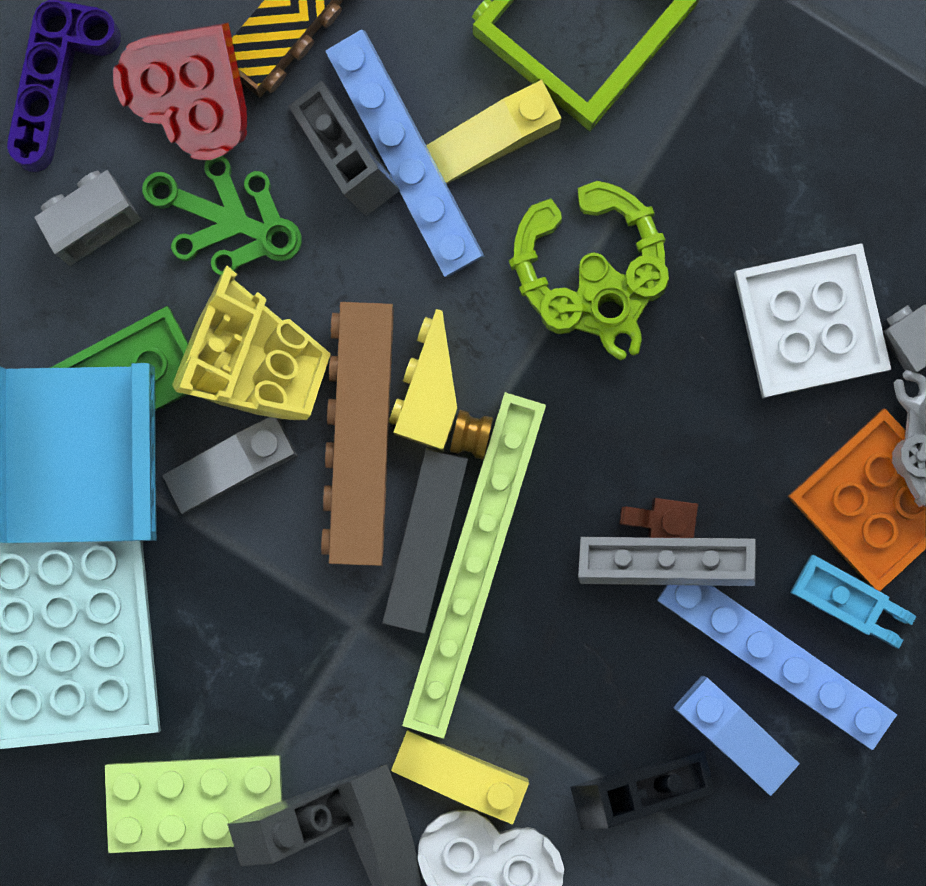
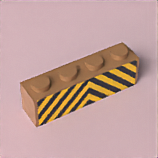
[232,0,343,98]

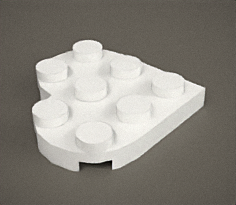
[418,809,564,886]

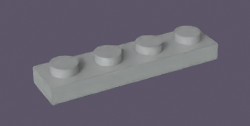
[578,537,756,586]

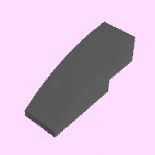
[336,764,421,886]

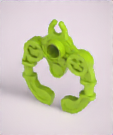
[509,181,669,361]

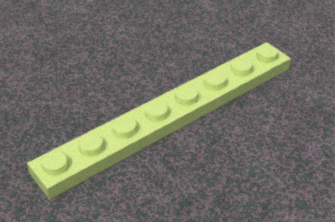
[402,392,546,739]

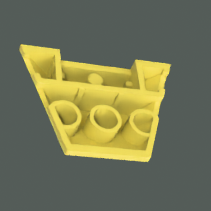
[172,266,331,420]

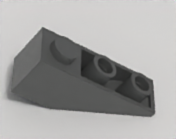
[227,775,357,866]

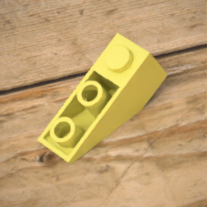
[389,309,457,452]

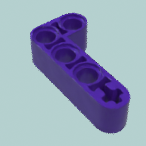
[7,0,121,172]

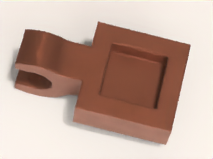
[619,498,698,538]

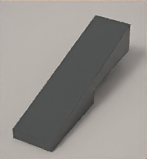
[382,448,468,634]

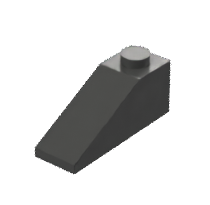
[288,81,400,216]

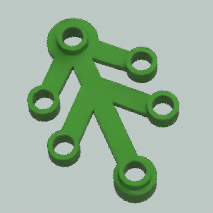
[142,156,302,276]

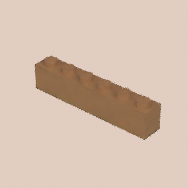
[321,302,394,566]

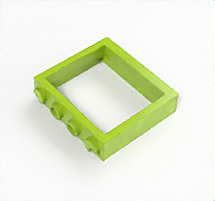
[472,0,700,132]

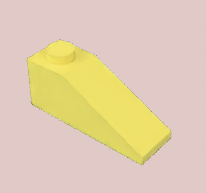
[426,80,561,184]
[391,730,529,824]

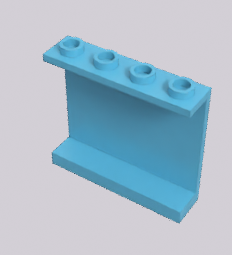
[0,363,157,543]

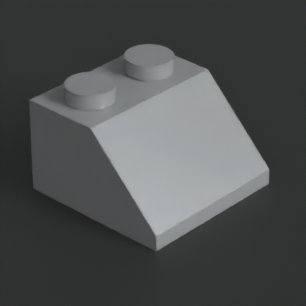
[35,170,142,266]

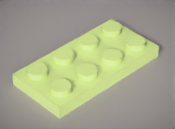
[105,755,283,853]

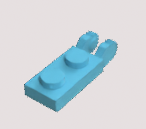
[790,555,916,649]

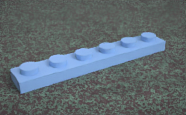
[325,29,485,277]
[656,585,897,750]

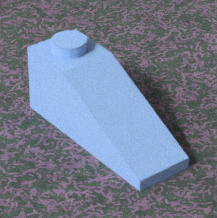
[673,676,800,796]

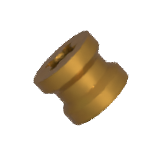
[450,410,493,459]

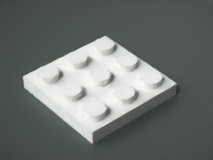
[734,243,891,398]

